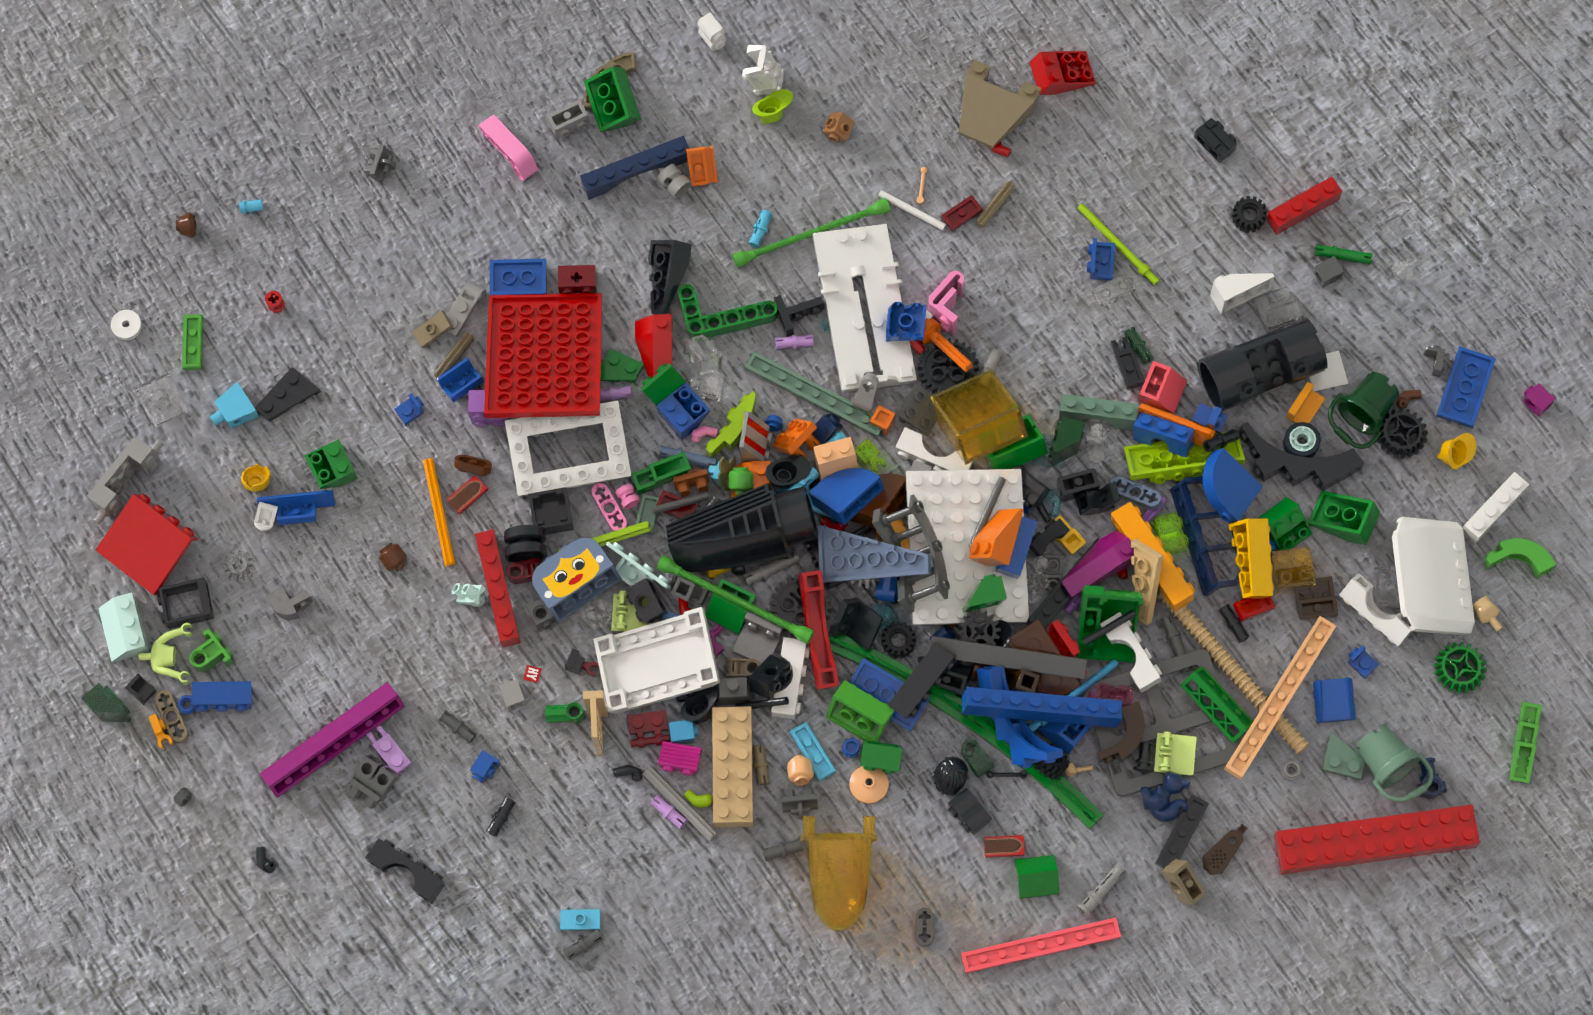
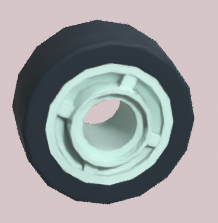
[1283,422,1321,458]

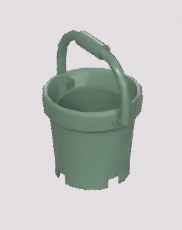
[1355,724,1434,802]

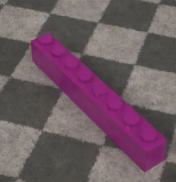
[259,682,405,798]

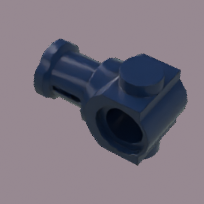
[1417,757,1447,799]

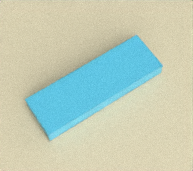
[789,722,836,782]

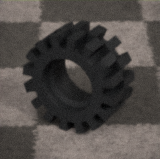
[1232,196,1267,233]
[881,621,916,659]
[1032,743,1069,780]

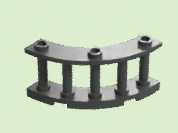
[872,494,950,614]

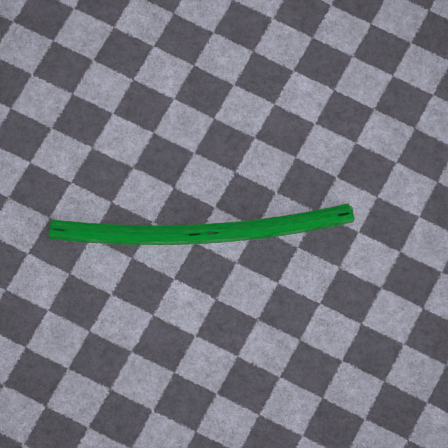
[829,635,1104,830]

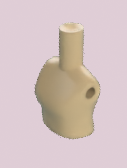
[1473,595,1503,632]

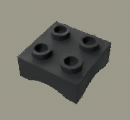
[1029,518,1070,558]

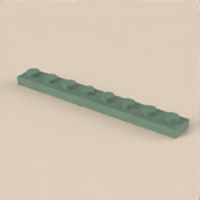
[745,351,882,438]

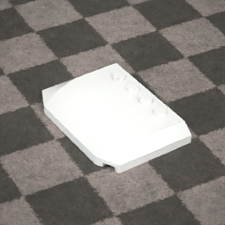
[1392,517,1475,636]

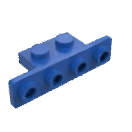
[257,490,336,525]

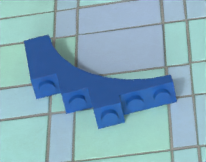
[977,666,1063,768]

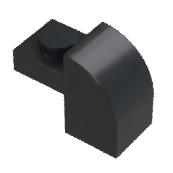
[1075,483,1120,516]

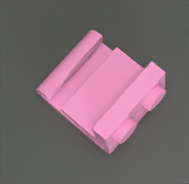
[928,271,964,335]

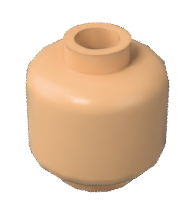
[787,755,814,786]

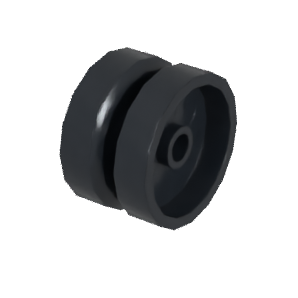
[504,525,547,563]

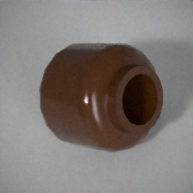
[379,543,407,572]

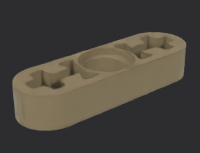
[155,690,189,744]

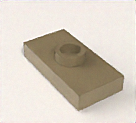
[413,311,453,348]

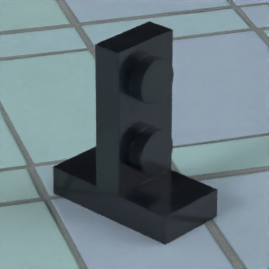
[774,295,824,337]

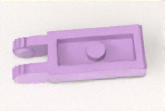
[366,725,412,774]

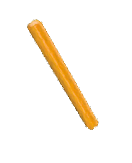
[423,458,455,566]

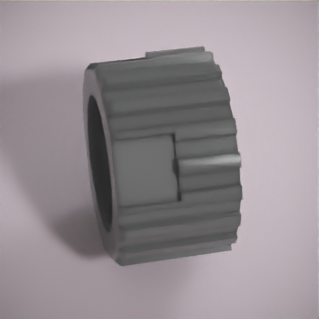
[174,787,193,807]

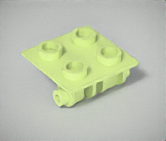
[611,591,649,632]
[1154,732,1197,776]

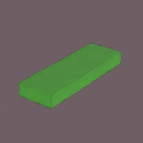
[182,314,204,370]

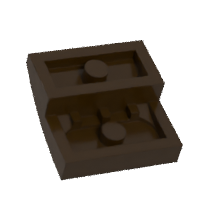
[1293,576,1338,620]

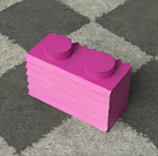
[658,741,702,776]

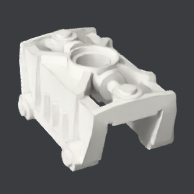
[742,45,784,96]

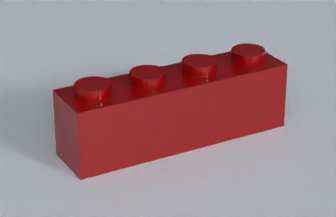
[1266,176,1342,235]

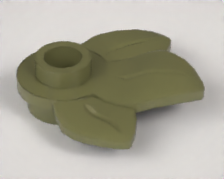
[718,456,736,491]

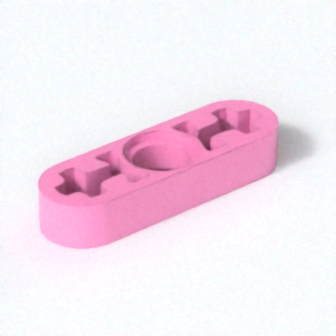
[591,483,627,531]

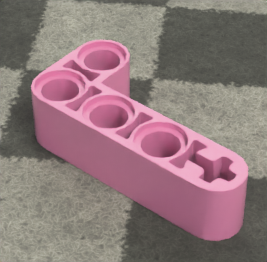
[478,115,538,181]

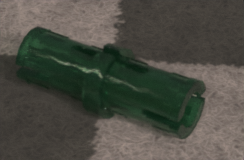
[1124,327,1154,365]

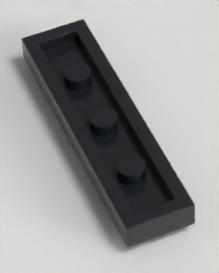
[1155,794,1209,868]

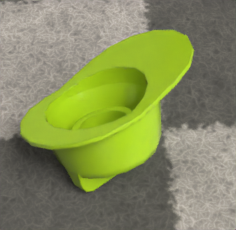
[752,89,793,125]

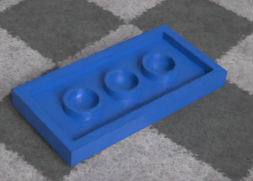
[1436,346,1496,429]
[849,658,931,732]

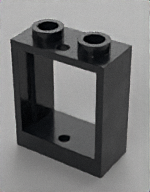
[157,577,214,629]

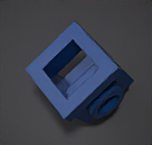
[470,750,501,783]

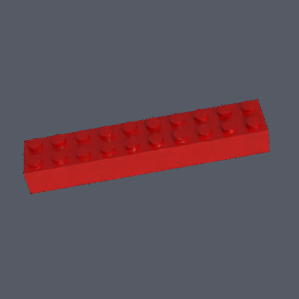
[1274,804,1480,875]

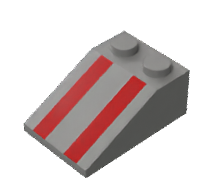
[739,411,773,463]

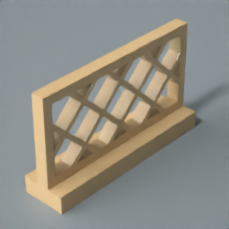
[583,690,609,756]

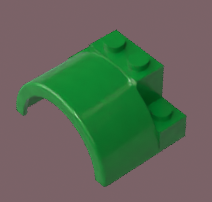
[1077,585,1143,663]

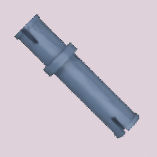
[659,445,717,468]

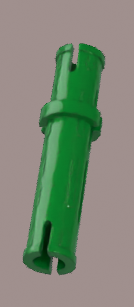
[1314,244,1373,265]

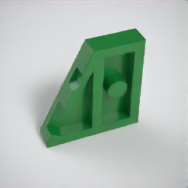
[601,348,644,382]

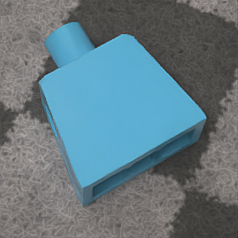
[210,382,259,428]

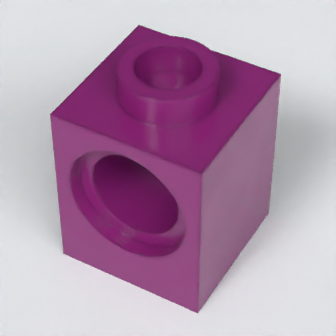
[1522,383,1555,417]

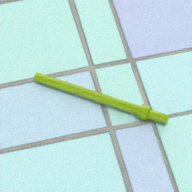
[1077,203,1160,285]

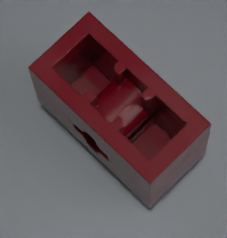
[558,265,597,294]

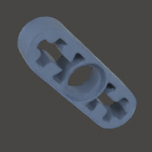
[1110,477,1162,510]

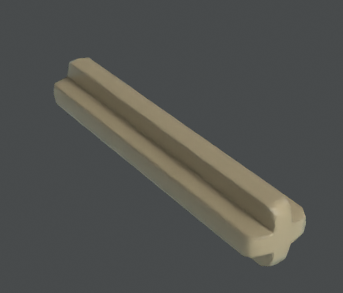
[976,181,1015,228]
[434,332,474,378]

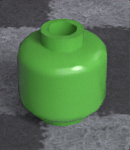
[729,467,753,495]

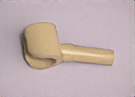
[1065,763,1093,777]

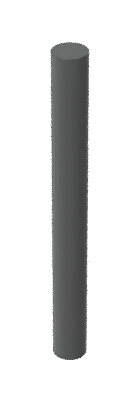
[968,477,1006,547]

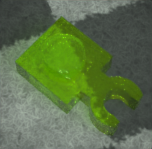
[854,438,886,474]

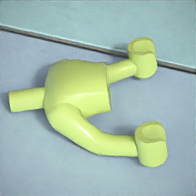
[139,623,192,685]

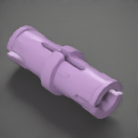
[775,335,814,350]
[600,385,632,401]
[650,795,688,829]

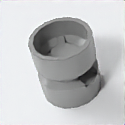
[657,164,692,199]

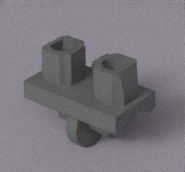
[364,144,396,183]
[781,787,818,819]

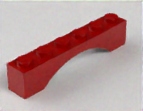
[475,529,521,648]
[798,570,839,690]

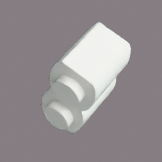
[697,12,726,51]

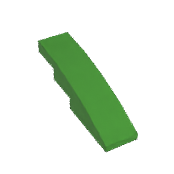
[1509,701,1542,783]

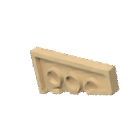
[1131,539,1164,625]

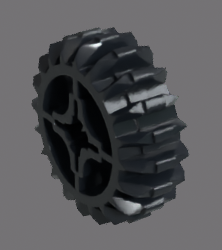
[1375,408,1428,459]

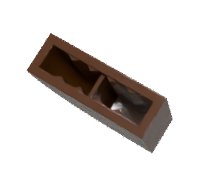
[850,473,907,529]

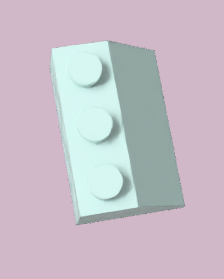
[98,592,150,663]

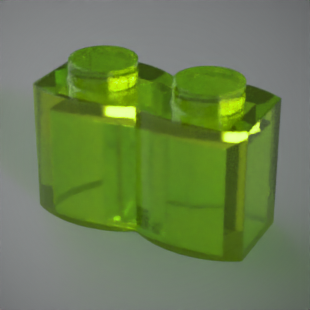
[1153,512,1189,555]

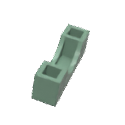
[1058,394,1138,431]

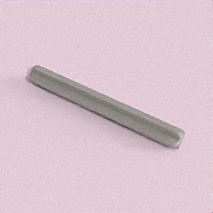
[643,766,717,841]

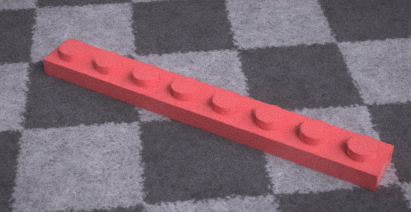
[961,917,1121,974]

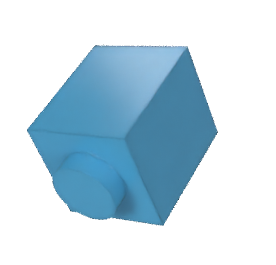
[669,720,698,744]

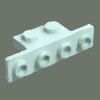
[606,542,672,590]

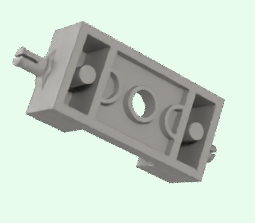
[87,436,164,525]

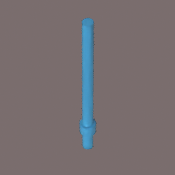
[1028,659,1119,732]

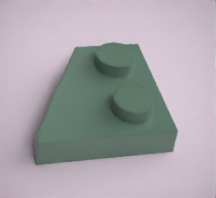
[1322,733,1365,780]

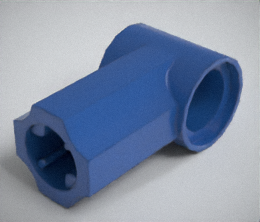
[875,577,898,603]

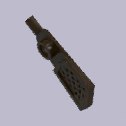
[1202,824,1248,875]

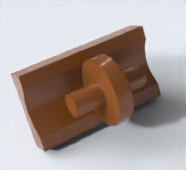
[673,467,709,497]

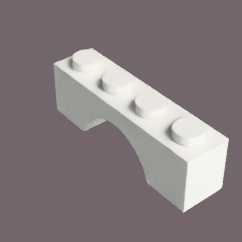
[895,427,975,471]
[1463,472,1529,544]
[1339,573,1412,646]
[1100,612,1162,693]
[771,637,810,720]

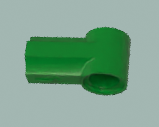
[545,702,585,724]

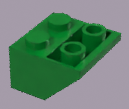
[641,363,687,406]
[304,439,358,489]
[1257,497,1313,555]
[705,578,757,635]

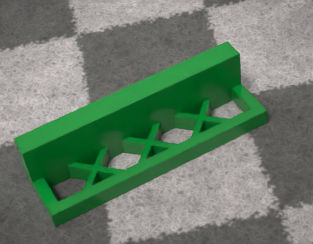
[1180,666,1253,743]

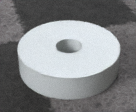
[111,310,142,341]

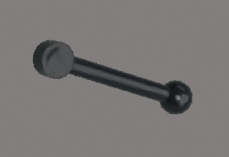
[986,770,1028,779]

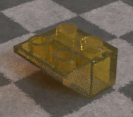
[1270,547,1316,590]

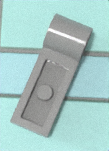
[447,280,486,337]

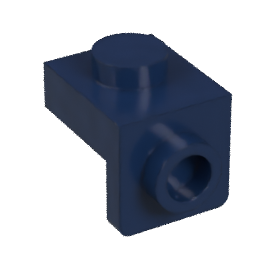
[812,414,843,444]

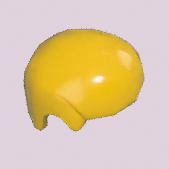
[241,464,271,492]

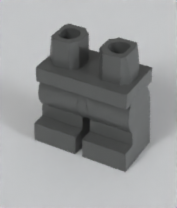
[348,755,401,809]

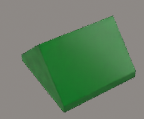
[1015,855,1059,899]

